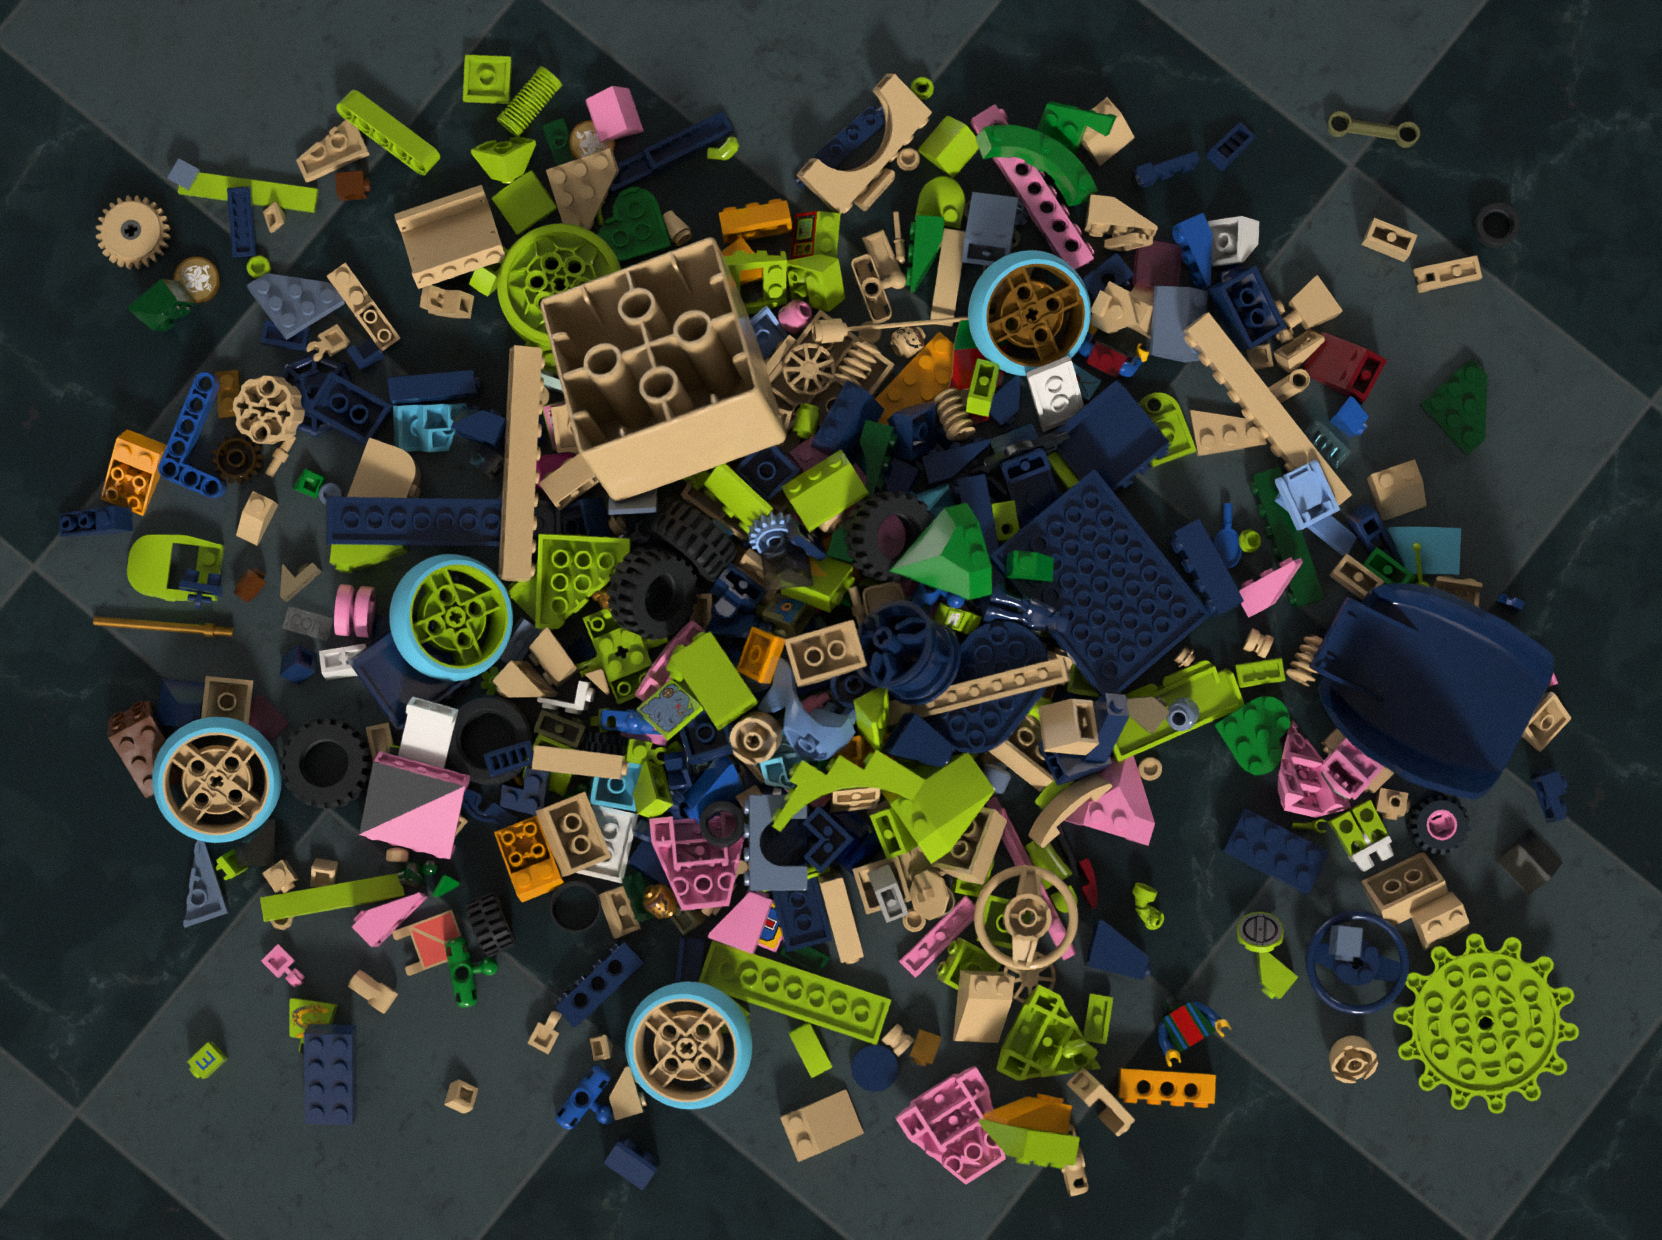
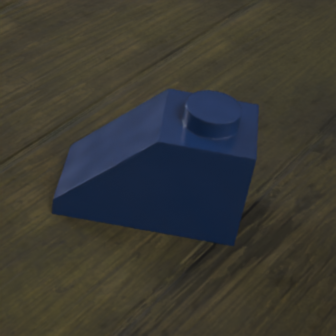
[989,375,1021,429]

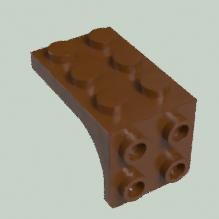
[108,700,183,798]

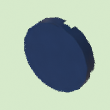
[851,1044,898,1092]

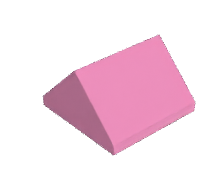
[586,86,643,143]

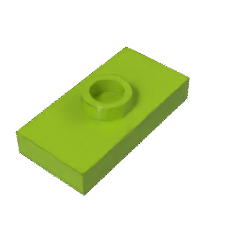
[1235,657,1285,688]

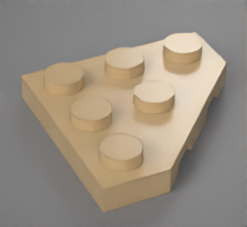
[546,148,619,230]

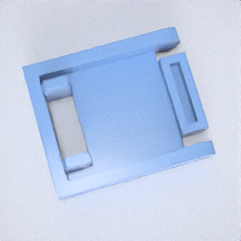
[1275,460,1340,530]

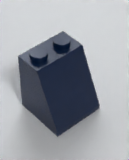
[1084,920,1152,980]

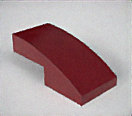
[1078,858,1097,909]

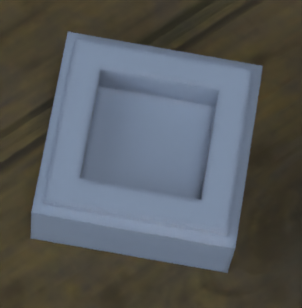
[167,158,200,190]

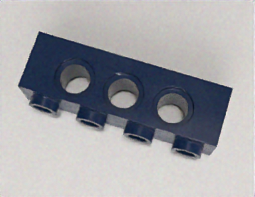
[555,942,645,1028]

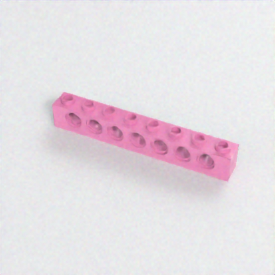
[971,104,1095,272]

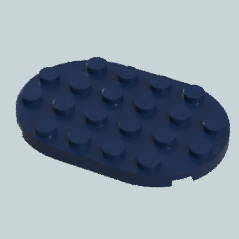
[928,621,1050,753]

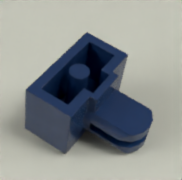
[710,563,768,623]

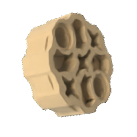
[233,375,305,444]

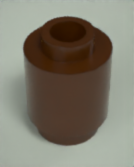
[233,567,267,603]

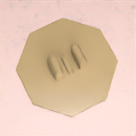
[909,870,950,921]

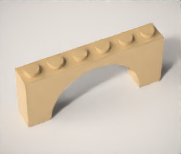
[796,73,932,214]

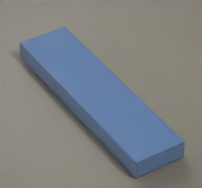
[1274,492,1357,556]

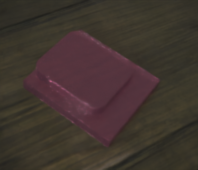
[249,694,289,743]

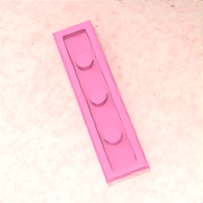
[899,895,975,978]

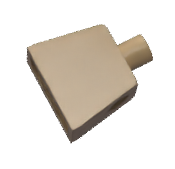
[1283,275,1343,331]

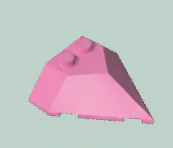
[1278,720,1351,817]
[1064,756,1155,846]

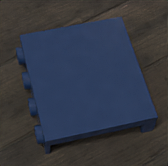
[1053,380,1172,494]
[348,610,473,730]

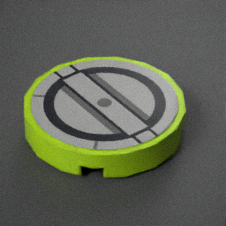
[1236,912,1284,953]

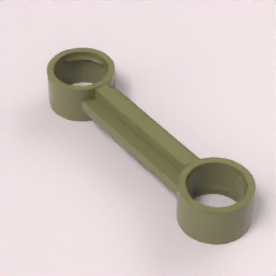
[1327,111,1420,148]

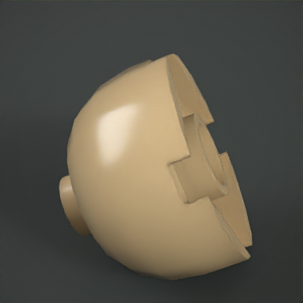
[1329,1035,1378,1083]

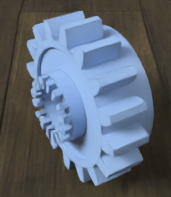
[748,512,797,556]

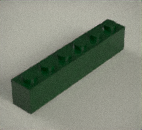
[1249,466,1325,609]

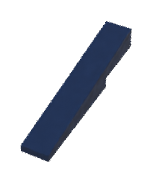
[608,111,734,197]

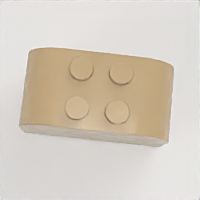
[347,438,421,498]

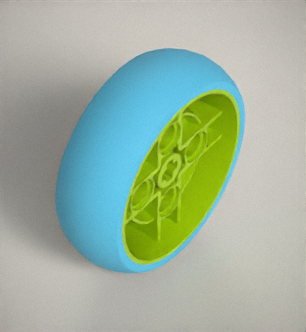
[389,554,513,681]

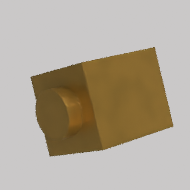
[909,1028,942,1067]

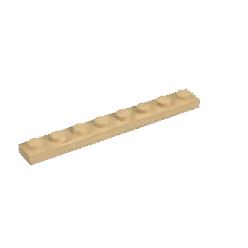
[888,657,1070,726]

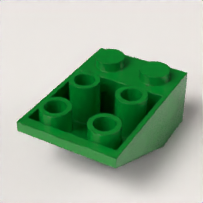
[906,215,944,293]

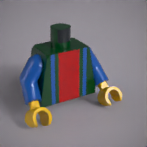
[1158,994,1232,1067]

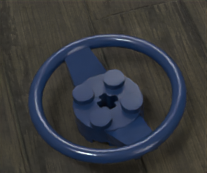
[1305,910,1409,1015]

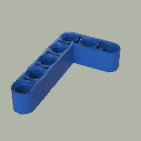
[158,372,227,498]

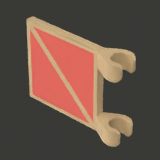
[392,910,467,976]

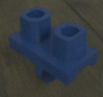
[179,569,224,609]

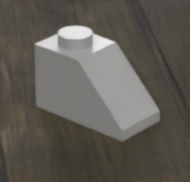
[867,864,908,923]

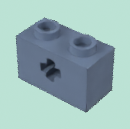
[1329,926,1363,961]

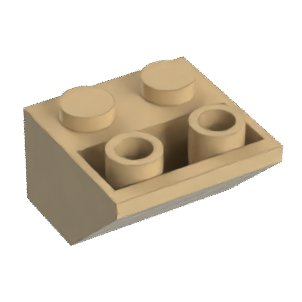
[1038,699,1099,755]

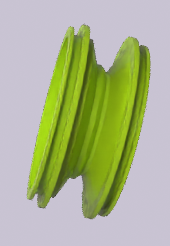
[497,223,621,353]

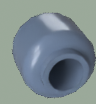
[1166,697,1199,731]
[981,760,1011,797]

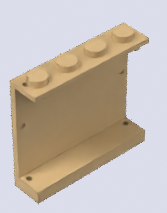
[394,185,505,289]

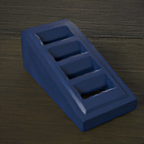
[1206,122,1256,171]
[483,740,534,777]

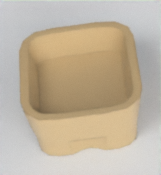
[862,582,905,616]

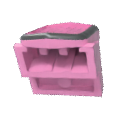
[1321,738,1384,800]

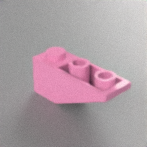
[1239,557,1303,617]

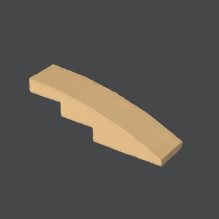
[930,228,966,327]

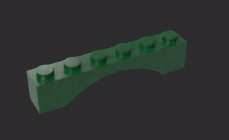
[827,420,898,564]

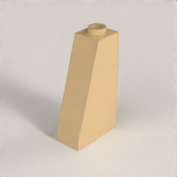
[532,745,629,780]
[818,866,864,964]

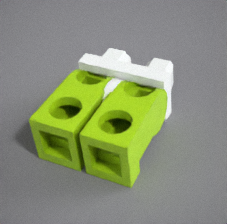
[1327,800,1394,871]

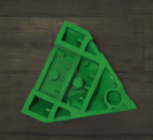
[889,503,992,600]

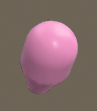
[801,691,831,713]

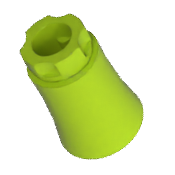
[1025,841,1073,890]

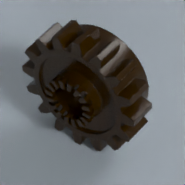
[211,433,264,485]

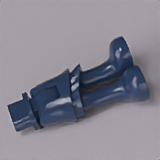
[983,579,1070,634]

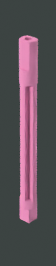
[986,796,1077,960]

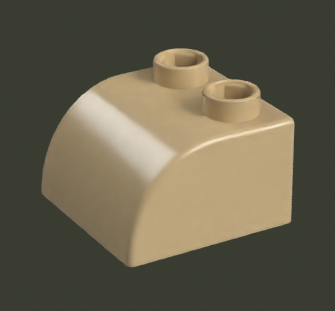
[540,238,786,502]

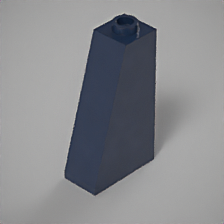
[387,370,482,405]

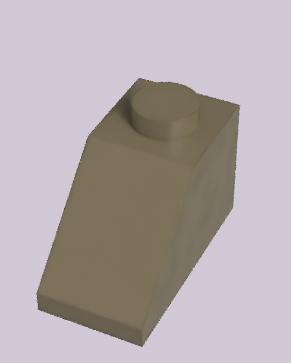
[1126,696,1169,733]

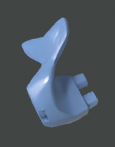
[758,658,856,761]

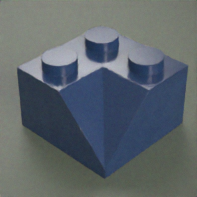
[451,405,506,451]

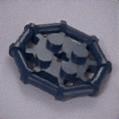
[281,352,353,438]

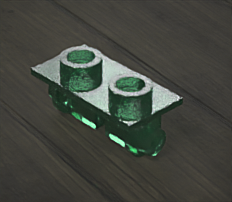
[621,872,655,923]

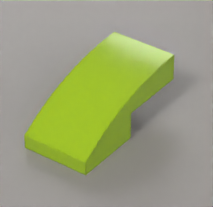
[789,1022,832,1078]

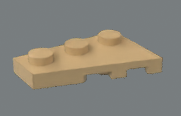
[296,119,370,183]
[1189,410,1267,456]

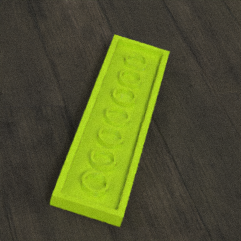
[698,940,891,1045]

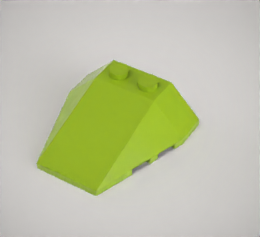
[880,753,995,864]

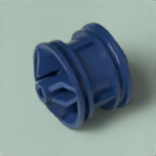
[856,600,961,706]

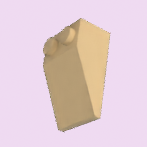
[784,620,867,688]
[528,627,580,688]
[953,970,1015,1043]
[780,1089,864,1162]

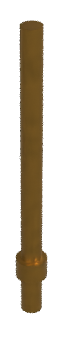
[93,616,234,637]

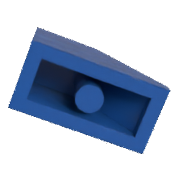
[1329,396,1369,438]

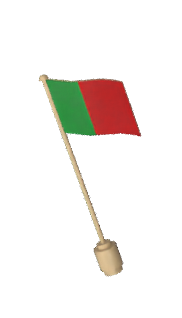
[812,314,1012,390]

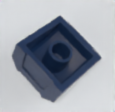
[887,401,936,460]
[680,702,734,765]

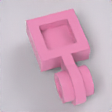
[261,944,305,987]

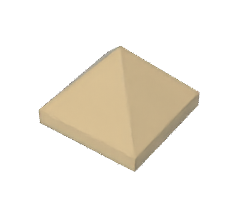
[263,202,286,233]
[590,1035,613,1061]

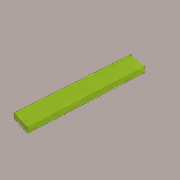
[178,173,319,213]
[260,873,405,922]

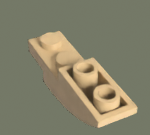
[327,263,400,351]

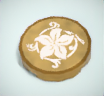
[568,121,615,160]
[173,257,220,303]

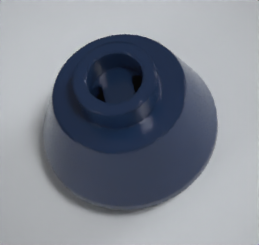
[632,817,652,843]

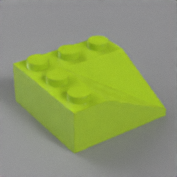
[979,1119,1080,1169]

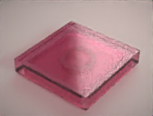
[1132,241,1182,289]

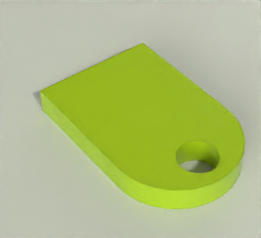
[1139,393,1197,468]

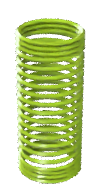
[497,66,562,137]

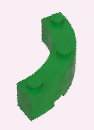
[976,125,1098,207]

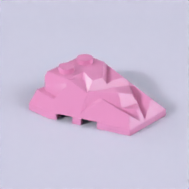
[649,810,745,910]
[895,1066,1006,1184]

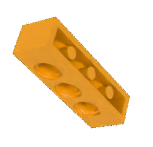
[1118,1068,1216,1108]

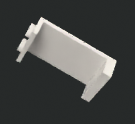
[398,697,458,769]

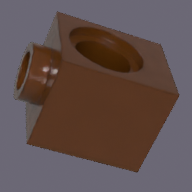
[335,171,371,201]

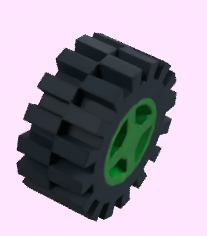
[583,733,627,756]

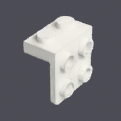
[537,681,596,714]

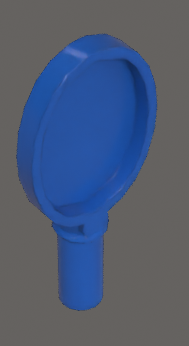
[1213,503,1242,569]

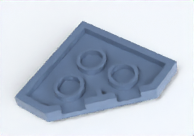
[247,273,345,340]

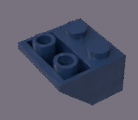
[604,1138,660,1191]

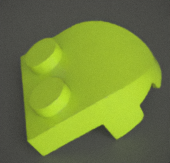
[915,176,965,229]

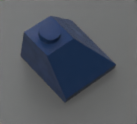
[157,679,205,728]

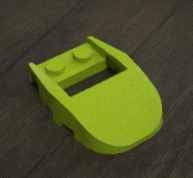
[724,250,787,314]
[127,534,224,602]

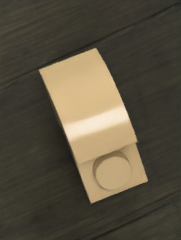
[420,285,474,318]

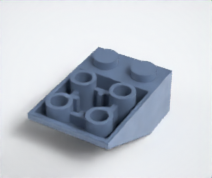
[962,192,1018,266]

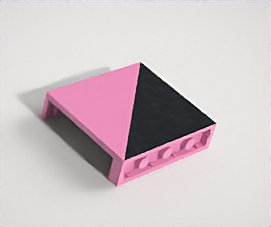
[359,751,470,859]

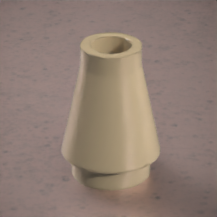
[662,210,692,246]

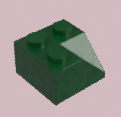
[127,279,196,332]

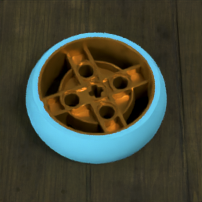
[968,250,1091,376]

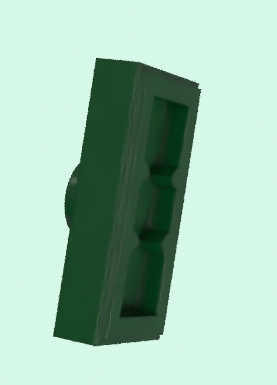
[542,118,576,166]

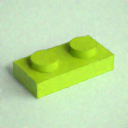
[1083,993,1113,1044]

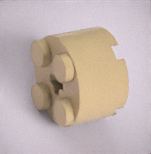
[730,711,782,764]

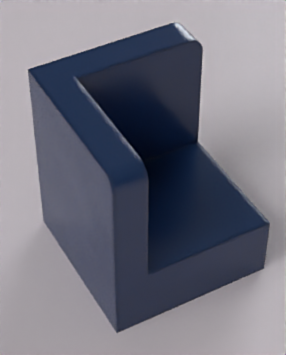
[346,338,385,372]
[280,644,317,684]
[664,751,692,790]

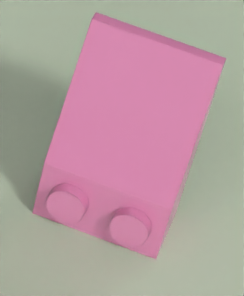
[352,893,428,947]

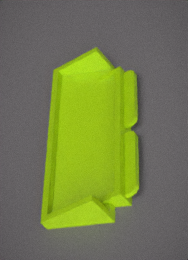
[1112,660,1244,762]

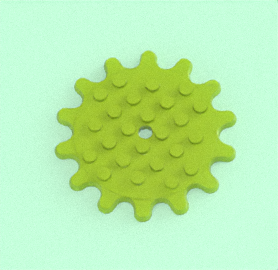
[1393,933,1579,1114]

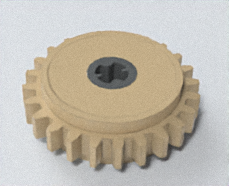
[96,195,171,269]

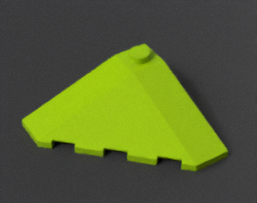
[535,533,631,629]

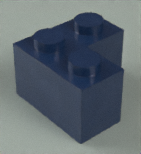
[803,806,855,873]

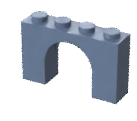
[744,794,807,891]

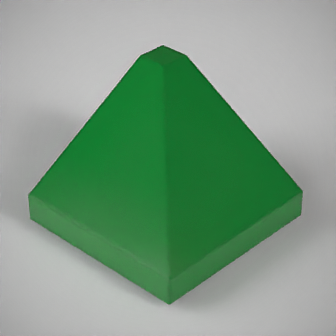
[292,468,326,499]
[433,875,460,897]

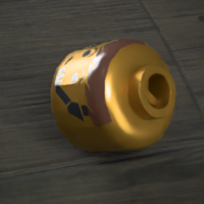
[643,883,678,918]

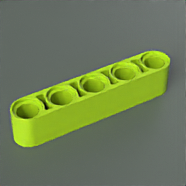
[336,90,440,175]

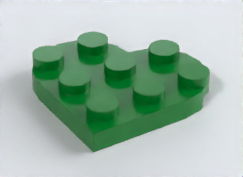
[598,187,672,262]
[1213,696,1290,775]

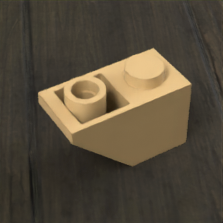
[609,1066,647,1120]

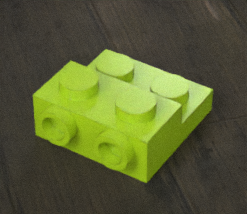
[937,937,1001,990]

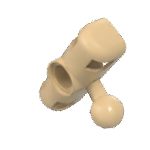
[851,254,906,324]
[1060,1124,1089,1197]

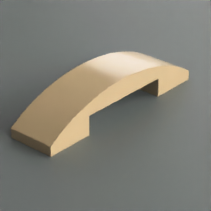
[1028,774,1113,848]

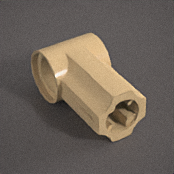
[1268,369,1310,404]
[348,970,398,1014]

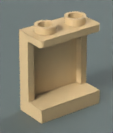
[1066,1068,1135,1136]

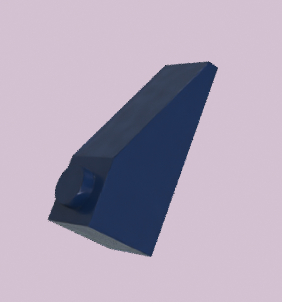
[1345,503,1404,567]

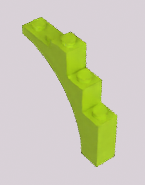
[771,750,925,832]

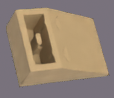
[1084,194,1158,238]

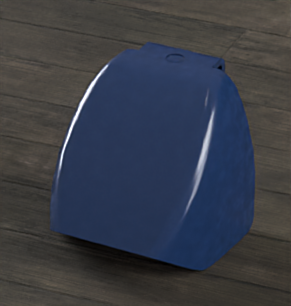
[1309,583,1555,799]

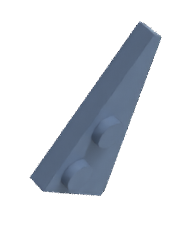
[183,840,229,928]

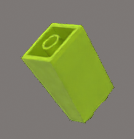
[670,631,758,731]

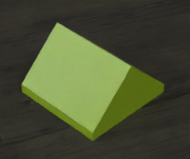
[918,116,979,179]
[854,687,891,752]

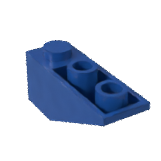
[1171,213,1212,290]

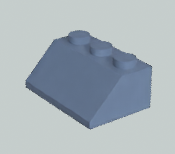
[1149,286,1208,363]

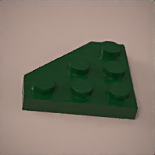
[1420,358,1487,456]

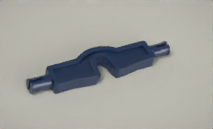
[462,788,520,828]

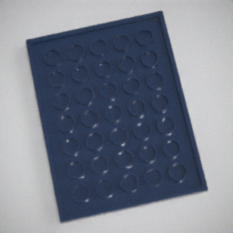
[989,469,1211,697]

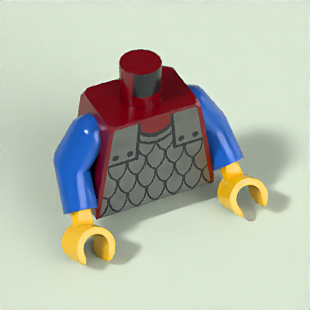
[1078,324,1150,378]

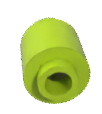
[793,403,820,439]

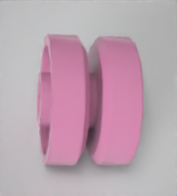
[334,584,376,638]

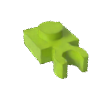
[624,738,667,765]

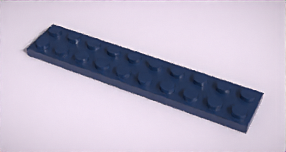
[326,497,561,547]
[728,721,832,952]

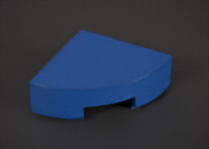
[1496,594,1525,612]

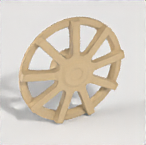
[783,343,836,395]
[1003,951,1056,1003]

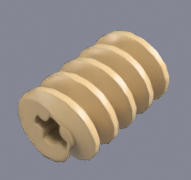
[833,336,882,387]
[933,388,976,441]
[1286,634,1323,686]

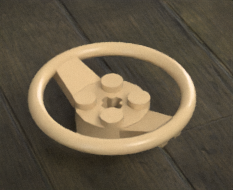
[974,865,1078,970]

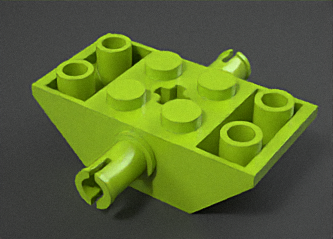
[576,609,669,705]

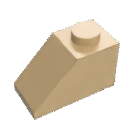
[236,491,278,546]

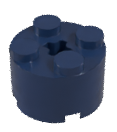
[830,670,878,711]

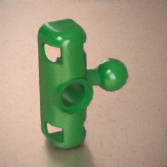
[444,936,498,1008]

